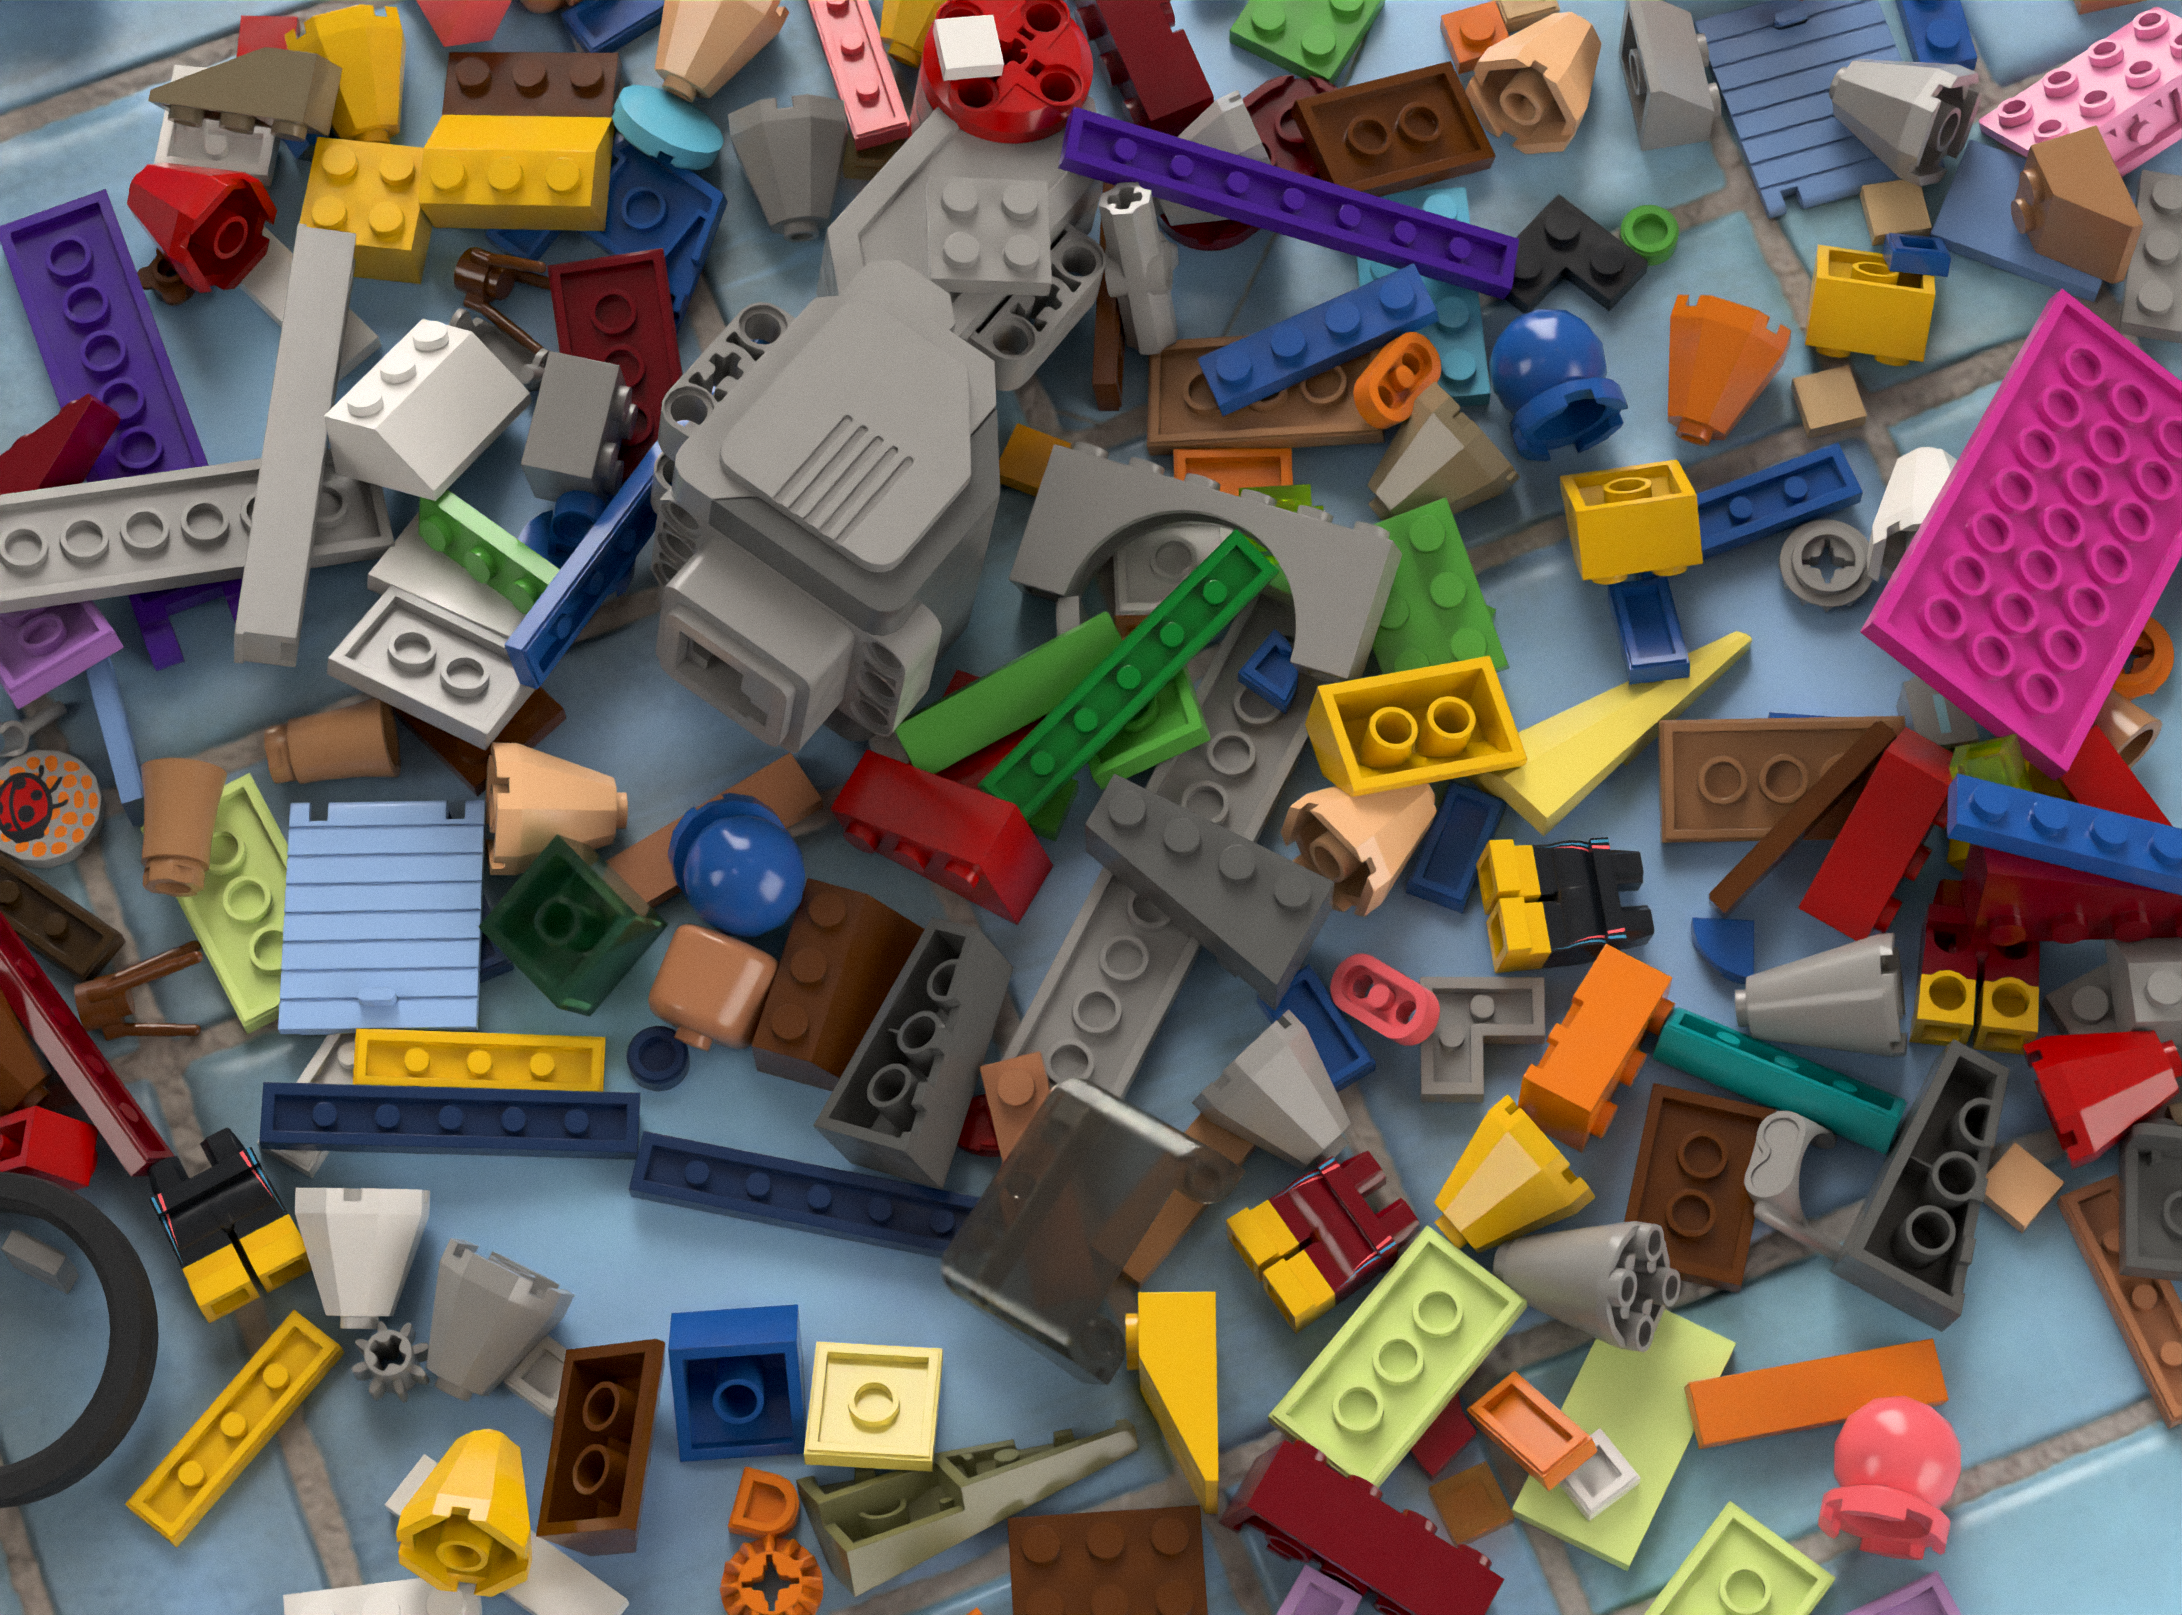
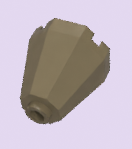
[1367,381,1520,521]

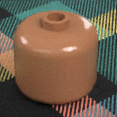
[648,924,779,1052]

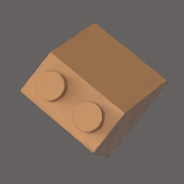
[2011,125,2143,284]

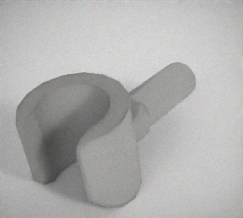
[0,701,67,759]

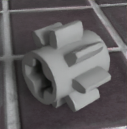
[352,1321,430,1403]

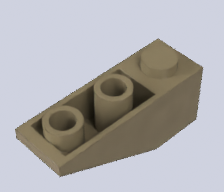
[148,47,343,142]

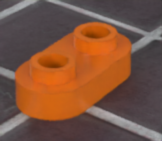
[1353,332,1441,430]

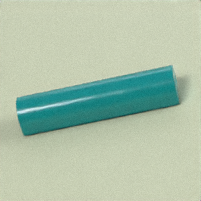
[1652,1007,1908,1155]

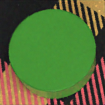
[1619,205,1679,266]

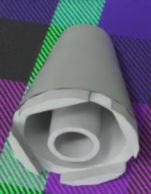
[1735,932,1907,1057]

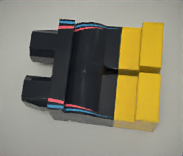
[1476,837,1654,973]
[147,1128,312,1323]

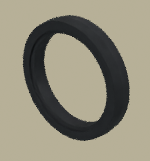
[0,1172,159,1508]

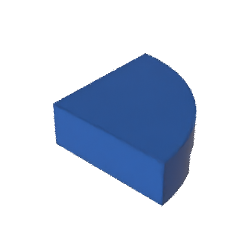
[1238,628,1298,715]
[1691,917,1754,985]

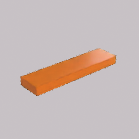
[1684,1338,1949,1450]

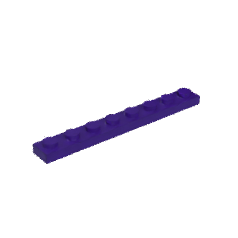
[1058,107,1519,300]

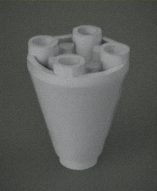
[1493,1221,1681,1352]

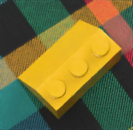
[418,115,615,231]
[1305,656,1528,797]

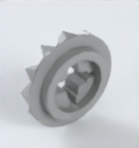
[1778,519,1873,612]

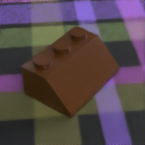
[751,878,925,1092]
[536,1339,665,1556]

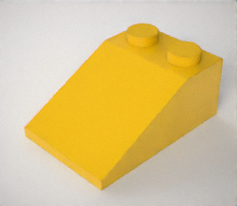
[1125,1292,1219,1514]

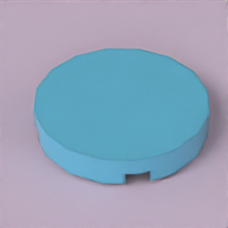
[612,85,724,170]

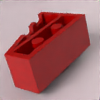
[1798,727,1971,941]
[830,749,1053,926]

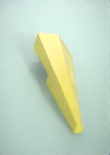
[1466,631,1752,836]

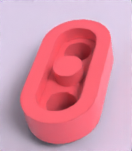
[1330,953,1440,1046]

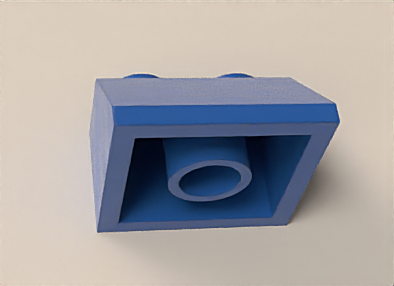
[668,1304,807,1462]

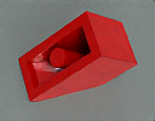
[0,1106,98,1191]

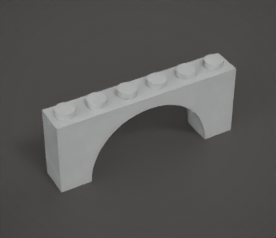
[1008,441,1402,684]

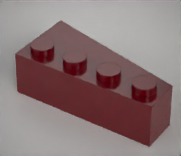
[1073,0,1214,137]
[1961,843,2182,946]
[1218,1440,1505,1615]

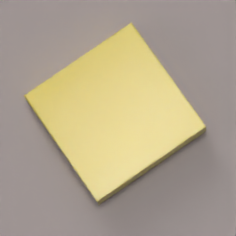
[804,1341,943,1472]

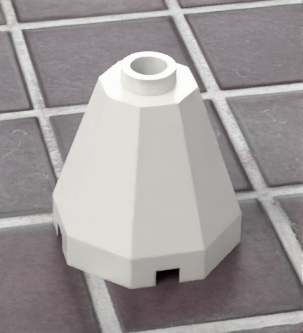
[1867,447,1957,582]
[295,1188,430,1329]

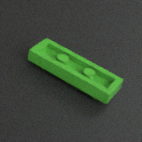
[418,489,560,615]

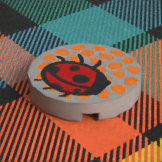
[0,750,106,869]

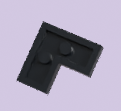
[1505,194,1648,314]

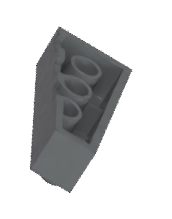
[1085,774,1335,1011]
[813,917,1014,1190]
[1829,1039,2010,1332]

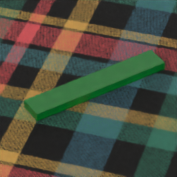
[977,529,1279,823]

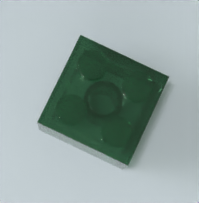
[478,834,669,1017]

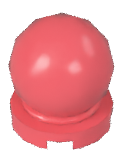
[1818,1395,1961,1560]

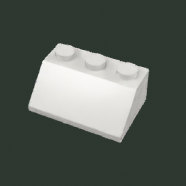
[324,319,532,501]

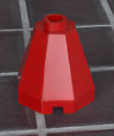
[127,162,277,293]
[2023,1030,2182,1170]

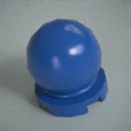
[1489,309,1628,461]
[668,793,805,937]

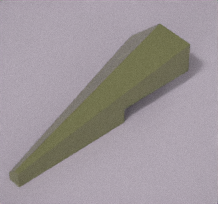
[796,1418,1138,1597]

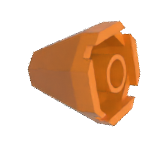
[1668,294,1791,446]

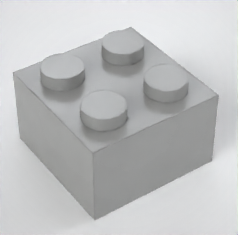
[521,351,638,504]

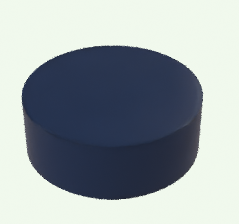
[626,1026,690,1091]

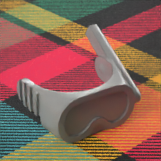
[449,308,549,392]
[1744,1111,1842,1261]

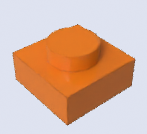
[1440,0,1509,74]

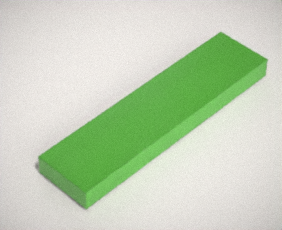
[894,611,1123,774]

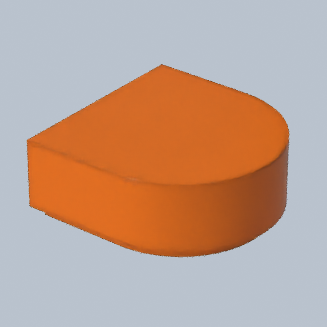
[727,1466,801,1540]

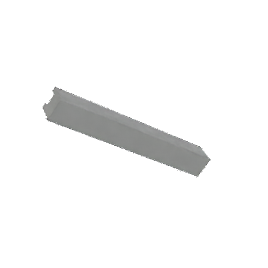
[234,223,356,667]

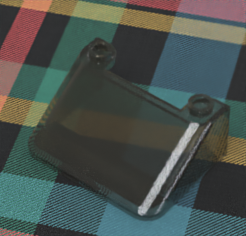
[941,1078,1245,1385]

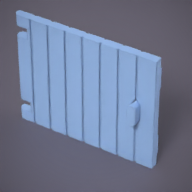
[278,800,487,1035]

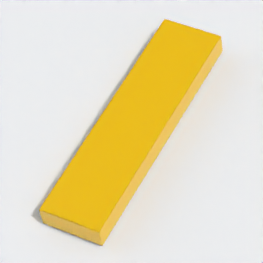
[353,1028,606,1092]
[125,1310,345,1548]

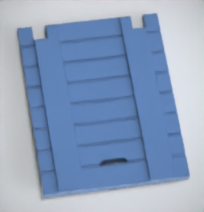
[1694,0,1945,219]

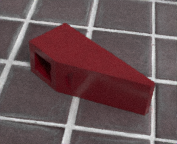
[0,393,121,495]

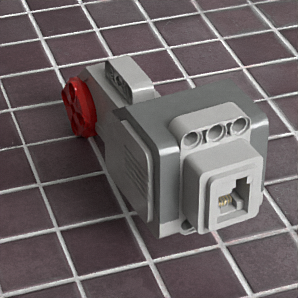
[650,0,1106,753]

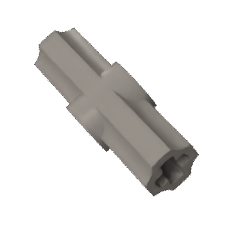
[1099,182,1179,355]

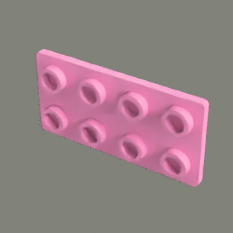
[1979,7,2182,177]

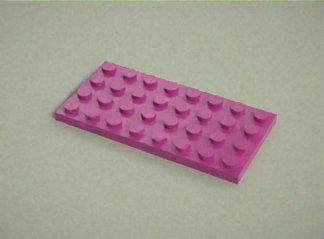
[1860,289,2182,781]

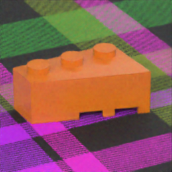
[1518,944,1676,1153]

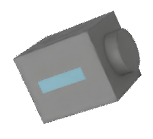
[1896,676,1979,759]

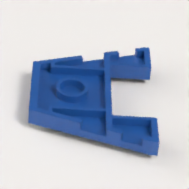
[485,138,728,335]

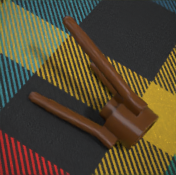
[454,247,551,355]
[74,940,203,1041]

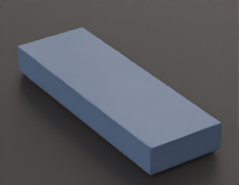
[85,656,144,827]

